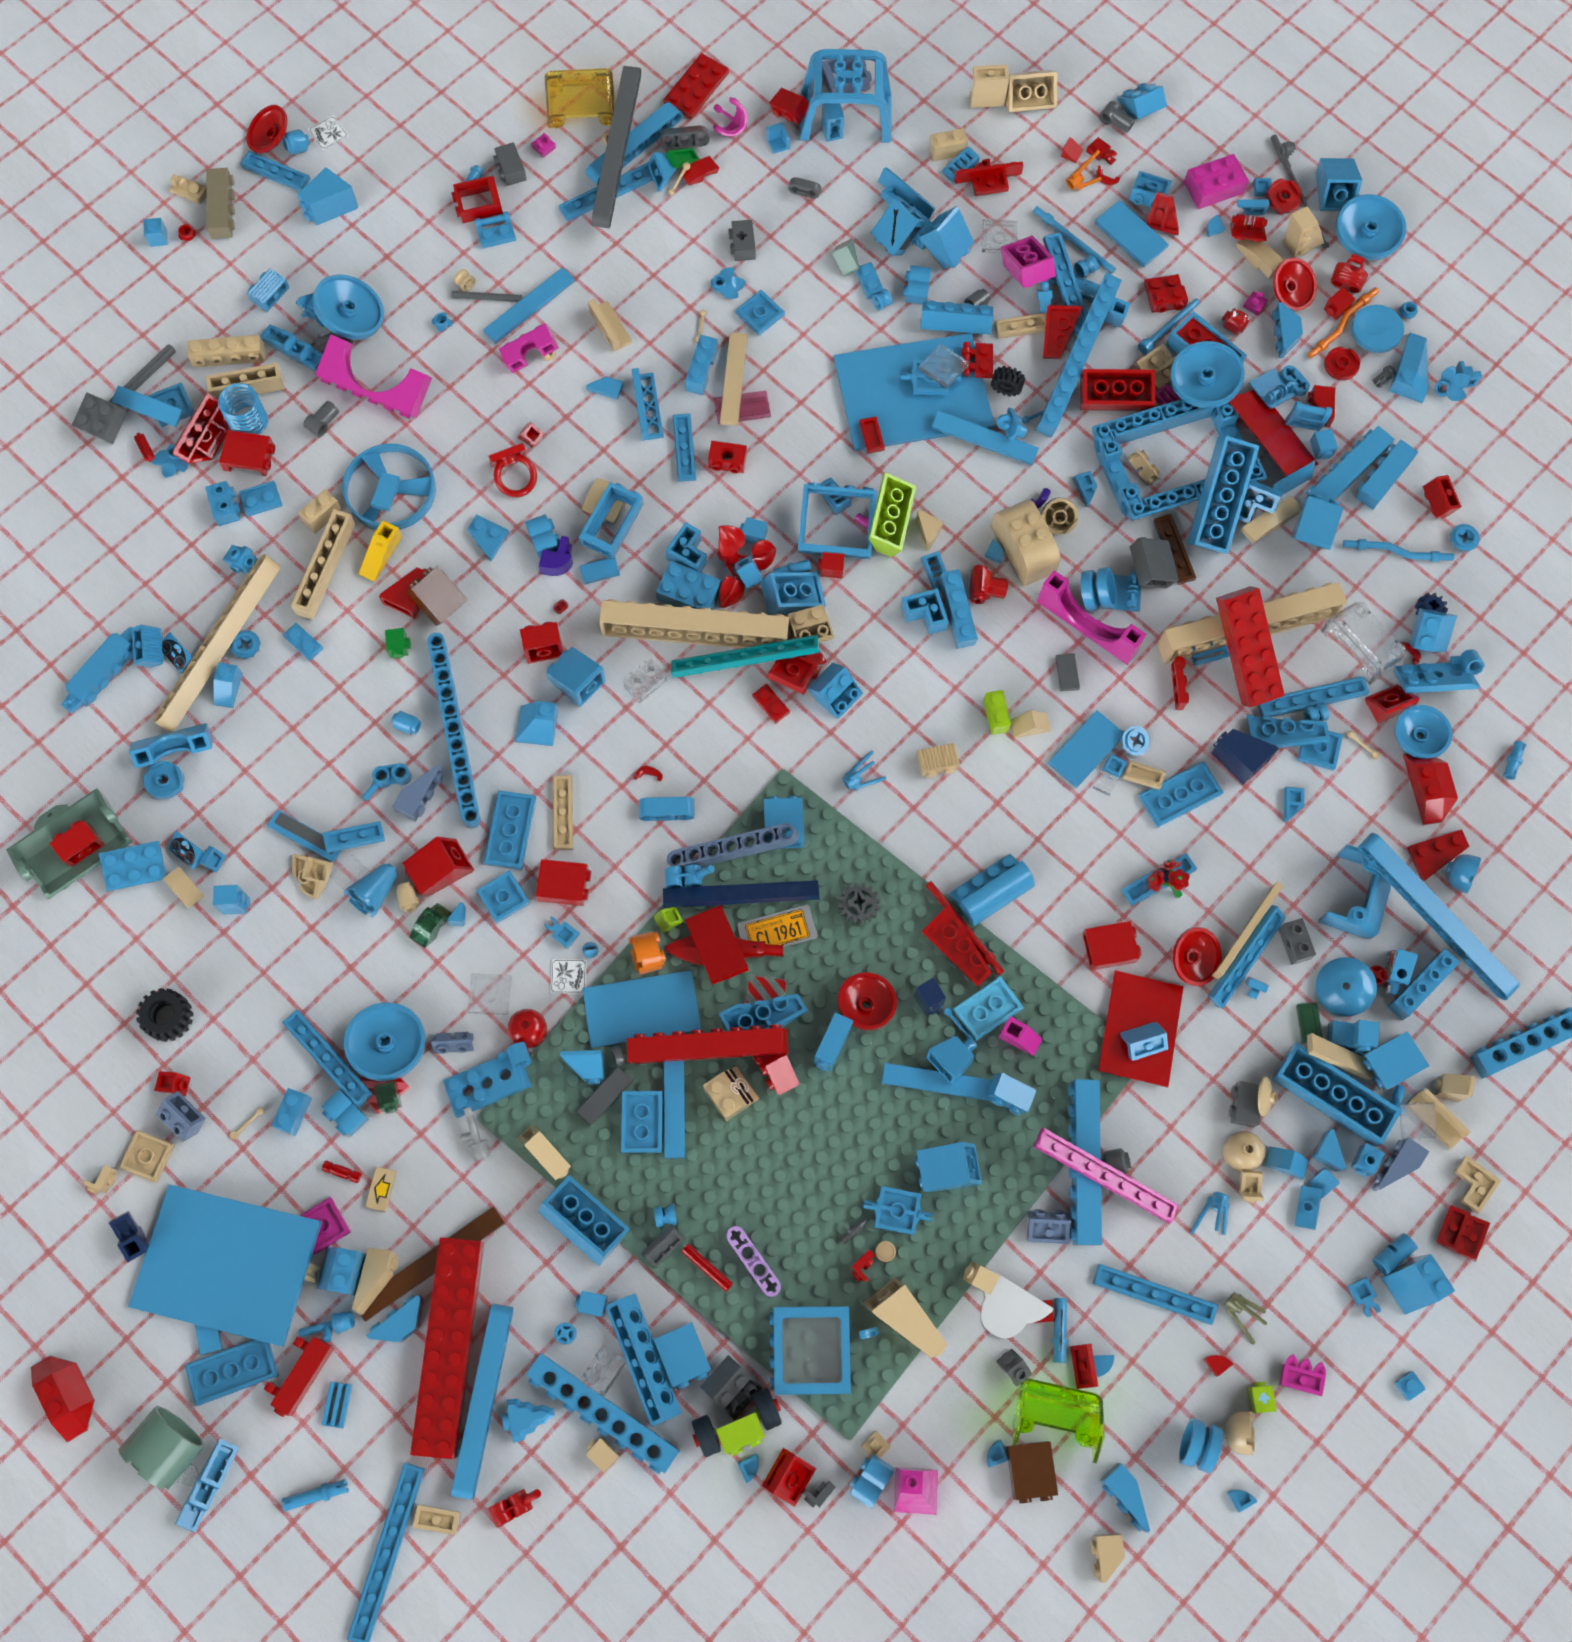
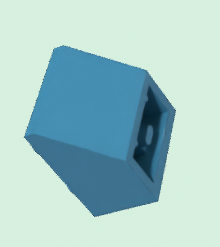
[1117,83,1167,119]
[808,663,863,719]

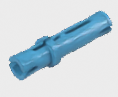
[1052,1298,1069,1363]
[282,1479,349,1512]

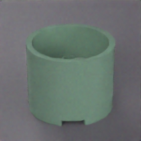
[118,1406,205,1490]

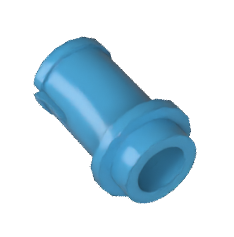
[464,165,483,182]

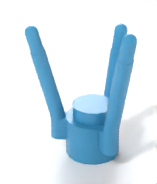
[842,751,886,791]
[1190,1192,1230,1235]

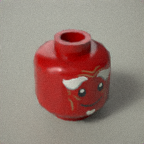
[1222,308,1249,335]

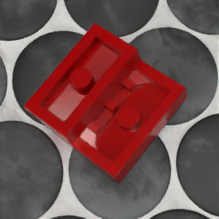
[1436,1205,1490,1262]

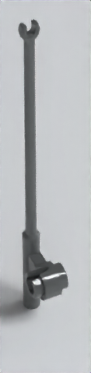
[1270,134,1329,249]

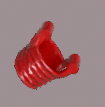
[1331,254,1368,293]

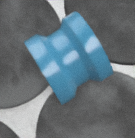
[871,288,893,311]
[554,1323,577,1344]

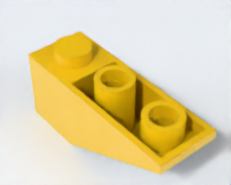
[359,520,402,582]

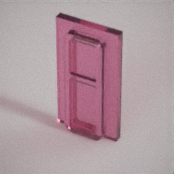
[714,390,771,424]

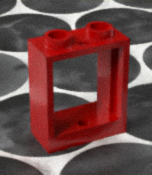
[451,176,503,223]

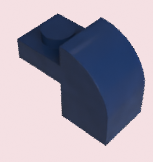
[109,1211,148,1263]

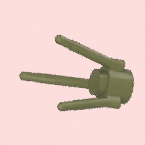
[1224,1292,1267,1344]

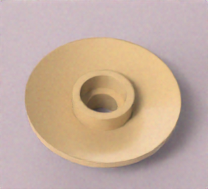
[1258,1076,1277,1117]

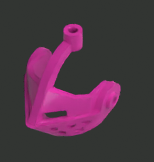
[712,97,747,136]

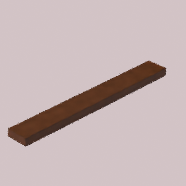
[361,1206,505,1322]

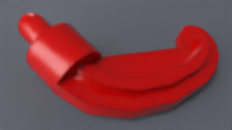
[1096,165,1120,185]
[1398,642,1421,665]
[634,766,663,781]

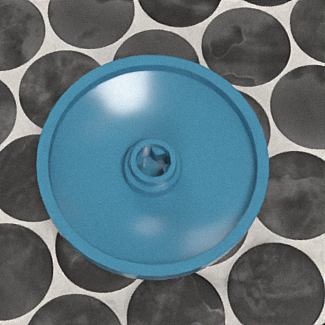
[1335,194,1406,260]
[312,274,384,340]
[1171,341,1245,408]
[344,1002,426,1081]

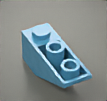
[1100,1463,1150,1533]

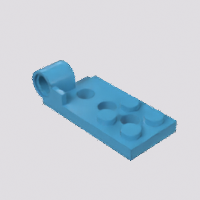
[1393,649,1485,693]
[443,1042,532,1118]

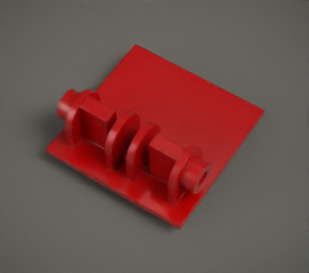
[1230,214,1268,242]

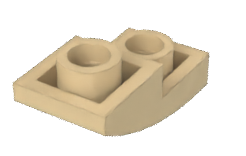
[162,867,204,909]

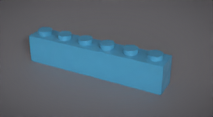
[1305,426,1395,502]

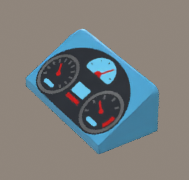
[161,632,193,674]
[168,830,204,870]

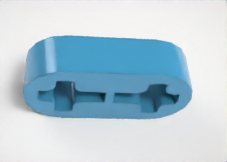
[1281,365,1310,397]

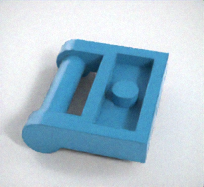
[474,211,516,249]
[1285,401,1332,431]

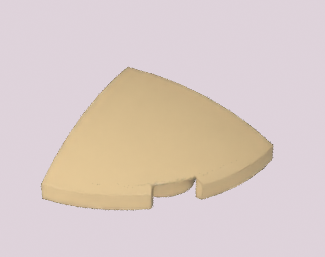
[292,854,333,899]

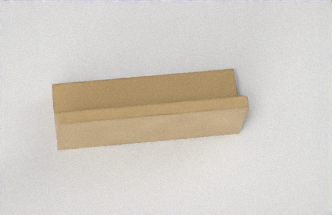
[588,299,632,351]
[1405,1088,1471,1149]

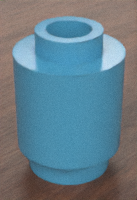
[391,711,421,735]

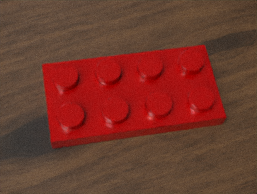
[663,53,729,120]

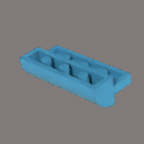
[949,854,1035,926]

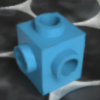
[222,545,258,574]

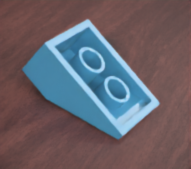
[760,572,826,616]

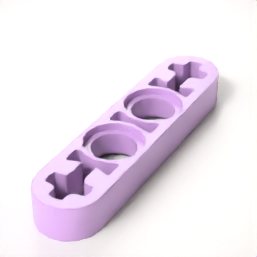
[727,1226,781,1297]

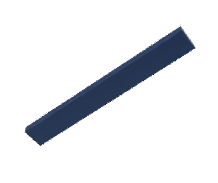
[663,880,819,908]

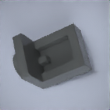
[996,1349,1032,1386]

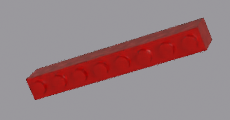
[627,1024,789,1064]

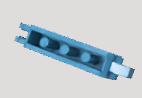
[61,627,134,714]

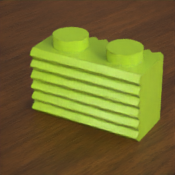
[983,690,1012,735]

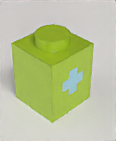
[1247,1381,1277,1414]

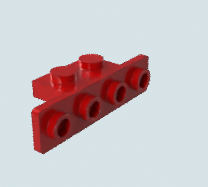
[954,161,1024,196]

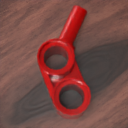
[488,1489,541,1528]

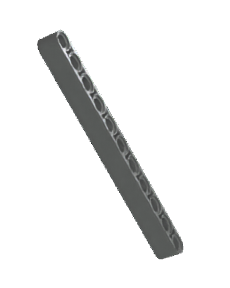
[592,65,641,229]

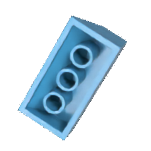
[538,1175,630,1266]

